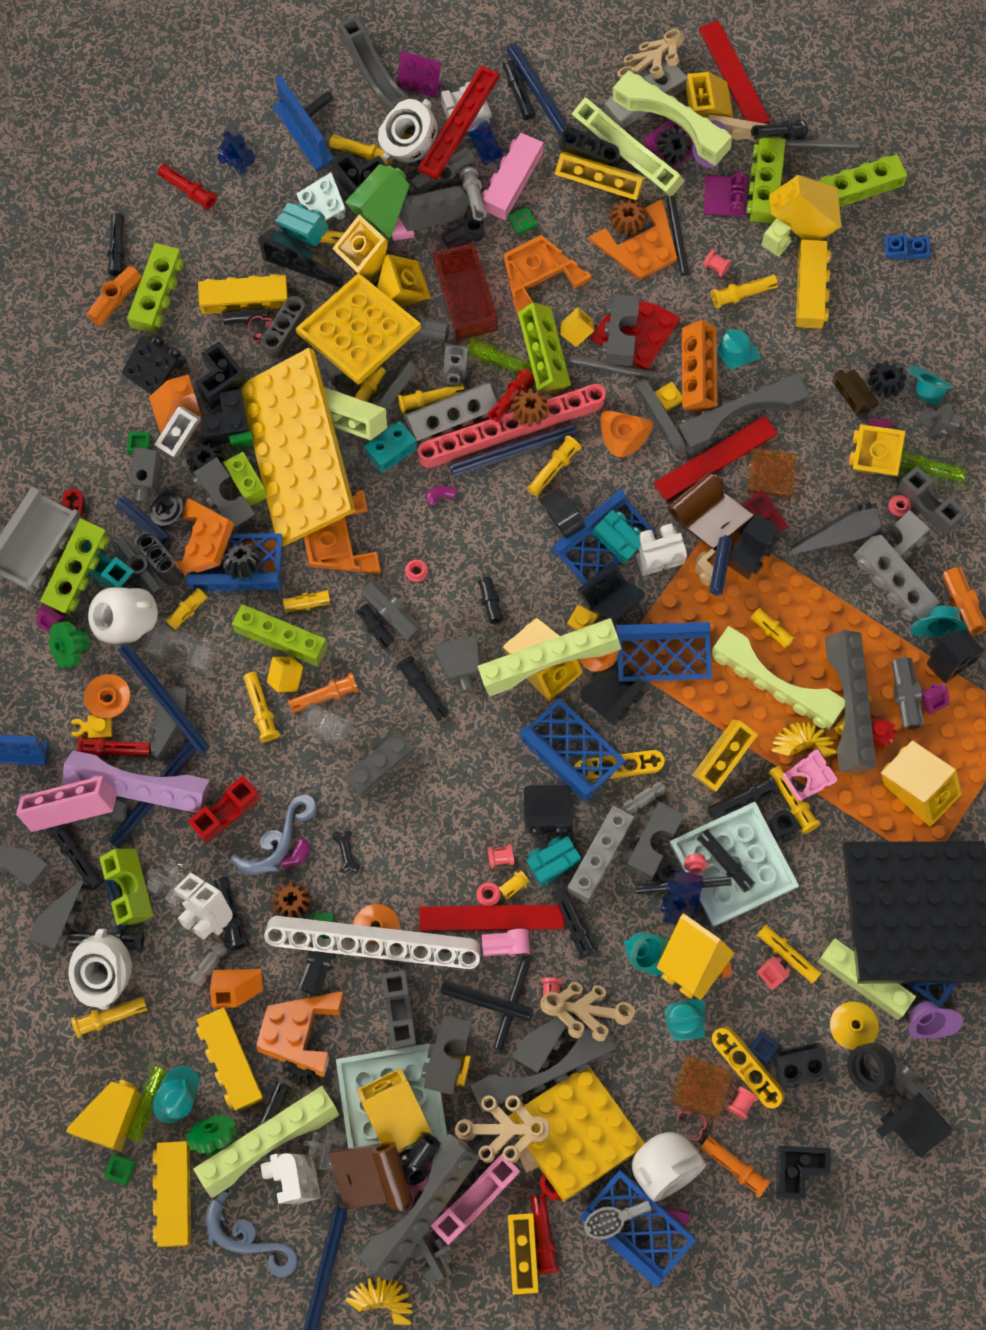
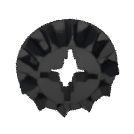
[150,493,185,527]

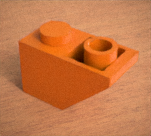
[210,969,263,1008]

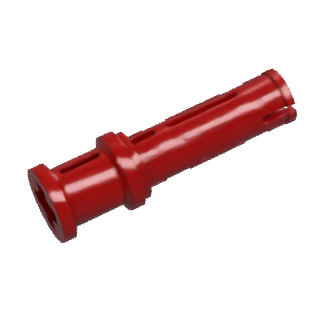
[157,164,217,210]
[488,369,535,422]
[77,737,150,758]
[530,1194,560,1275]

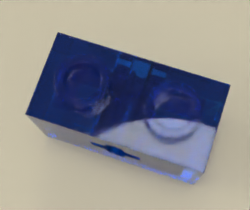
[660,870,704,925]

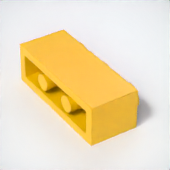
[692,719,758,792]
[508,1213,538,1295]

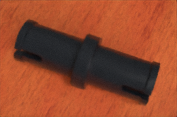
[222,307,268,325]
[478,577,503,624]
[356,604,394,649]

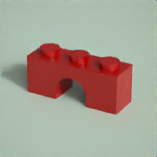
[187,775,261,845]

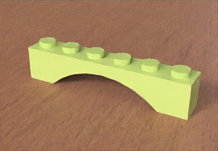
[613,70,732,166]
[572,97,685,197]
[478,618,621,697]
[711,626,845,730]
[193,1086,339,1198]

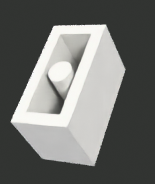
[154,406,201,457]

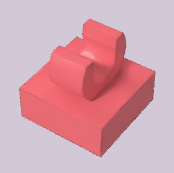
[757,957,790,990]

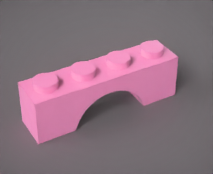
[431,1153,520,1245]

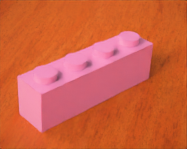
[482,132,544,220]
[16,776,117,832]

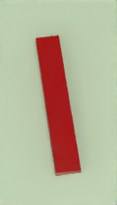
[699,20,770,125]
[418,65,500,180]
[654,416,777,502]
[419,905,564,932]

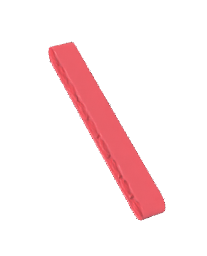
[418,384,606,468]

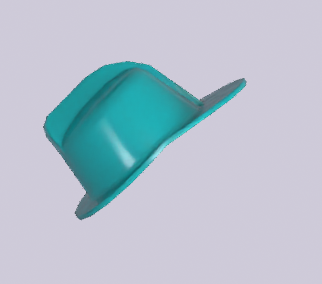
[717,329,760,370]
[908,366,955,405]
[910,606,967,637]
[624,933,669,975]
[665,999,706,1041]
[153,1065,200,1124]

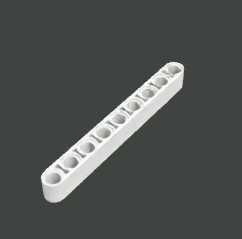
[264,916,481,969]

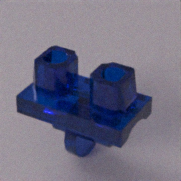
[468,120,503,166]
[217,131,256,175]

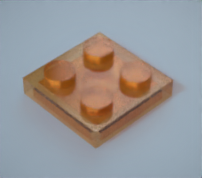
[746,448,797,498]
[671,1056,733,1120]

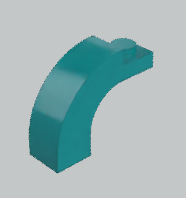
[75,541,134,588]

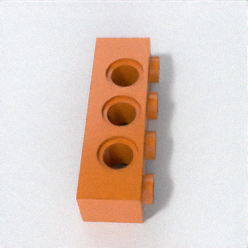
[682,320,718,414]

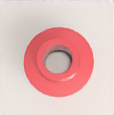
[888,495,911,518]
[405,560,428,582]
[684,853,708,874]
[477,882,500,906]

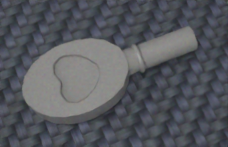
[584,1201,652,1240]

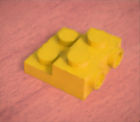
[849,424,905,477]

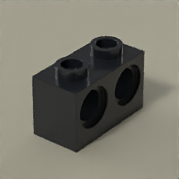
[771,1042,830,1089]

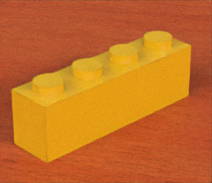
[554,152,646,200]
[796,239,831,329]
[198,274,288,314]
[196,1007,264,1112]
[153,1141,191,1247]

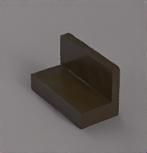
[832,369,878,416]

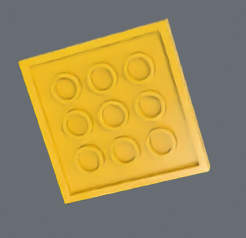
[296,273,421,385]
[508,1068,645,1202]

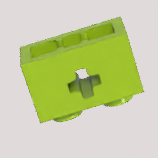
[223,452,267,506]

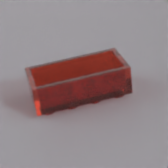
[432,243,498,341]

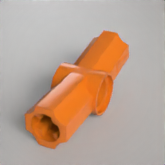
[86,266,142,326]
[942,567,986,636]

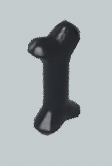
[332,830,360,873]

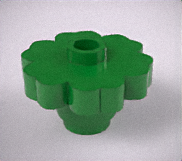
[48,621,90,668]
[186,1115,238,1158]

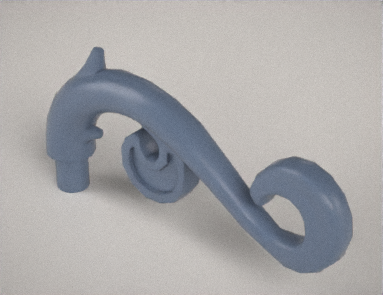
[230,795,317,875]
[206,1191,298,1278]

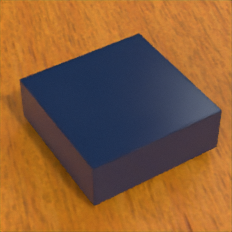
[749,1031,781,1066]

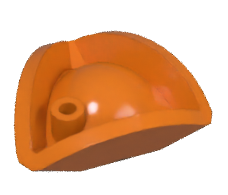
[601,410,653,457]

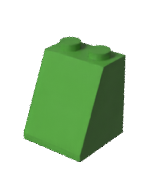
[345,164,410,238]

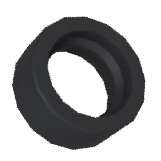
[847,1042,896,1092]

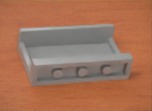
[0,487,83,594]

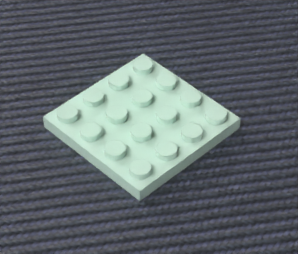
[670,802,799,928]
[336,1043,447,1150]

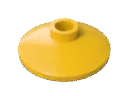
[830,1001,879,1050]

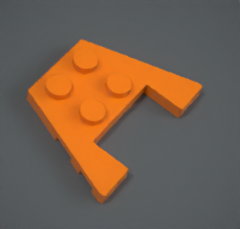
[589,200,677,281]
[503,235,592,318]
[304,490,381,574]
[160,499,234,581]
[256,992,344,1077]

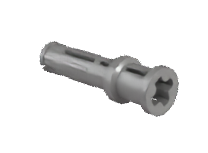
[459,166,487,220]

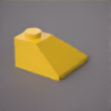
[332,214,388,281]
[377,254,431,307]

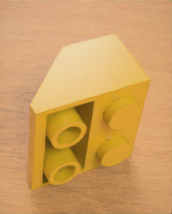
[685,72,734,118]

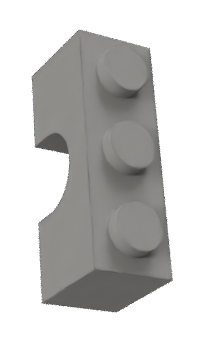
[878,510,930,568]

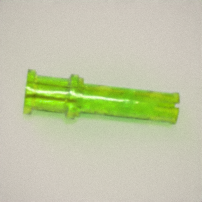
[467,337,532,373]
[899,449,966,483]
[126,1065,169,1143]

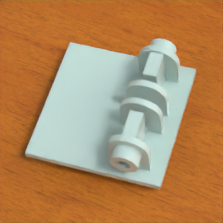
[297,173,346,221]

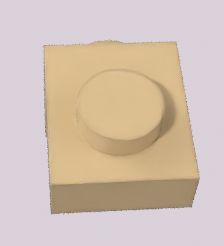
[694,549,716,586]

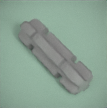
[623,781,666,815]
[191,942,228,986]

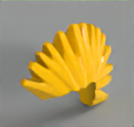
[772,722,837,757]
[345,1277,412,1325]

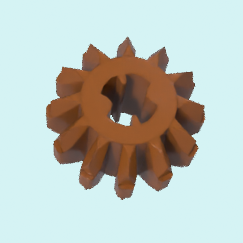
[609,199,646,237]
[511,388,550,428]
[271,880,312,919]

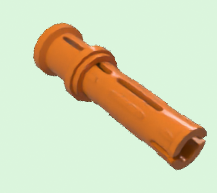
[288,672,359,714]
[700,1136,772,1199]

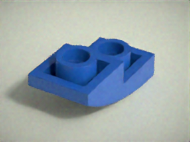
[885,234,930,259]

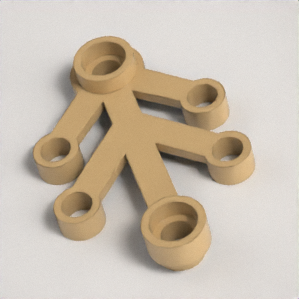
[618,29,684,79]
[540,982,635,1041]
[455,1095,550,1163]

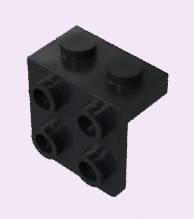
[122,334,187,395]
[577,562,645,622]
[580,665,646,726]
[523,785,573,835]
[876,1092,952,1157]

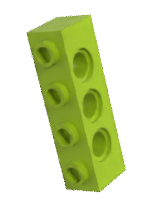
[746,138,786,224]
[818,154,908,207]
[127,243,184,334]
[518,302,571,394]
[40,518,110,615]
[232,604,327,667]

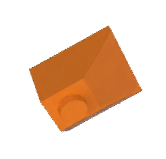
[149,375,201,434]

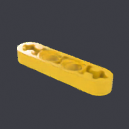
[574,750,664,782]
[712,1026,785,1108]

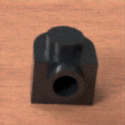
[770,810,800,843]

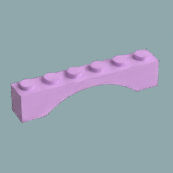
[62,750,210,813]

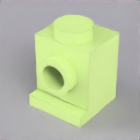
[762,218,792,257]

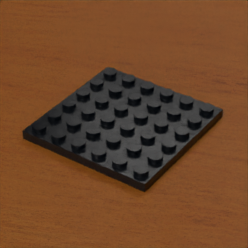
[842,841,986,984]

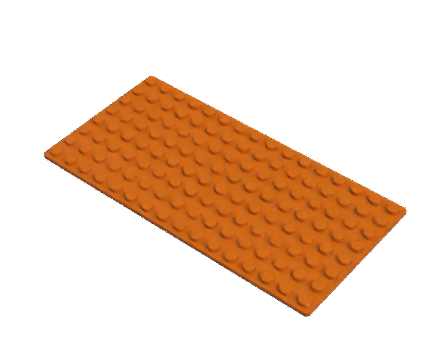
[622,532,986,842]

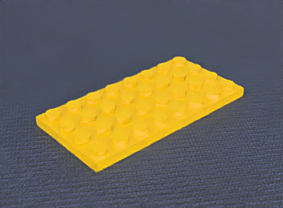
[239,348,356,546]

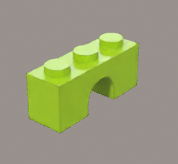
[99,849,153,925]

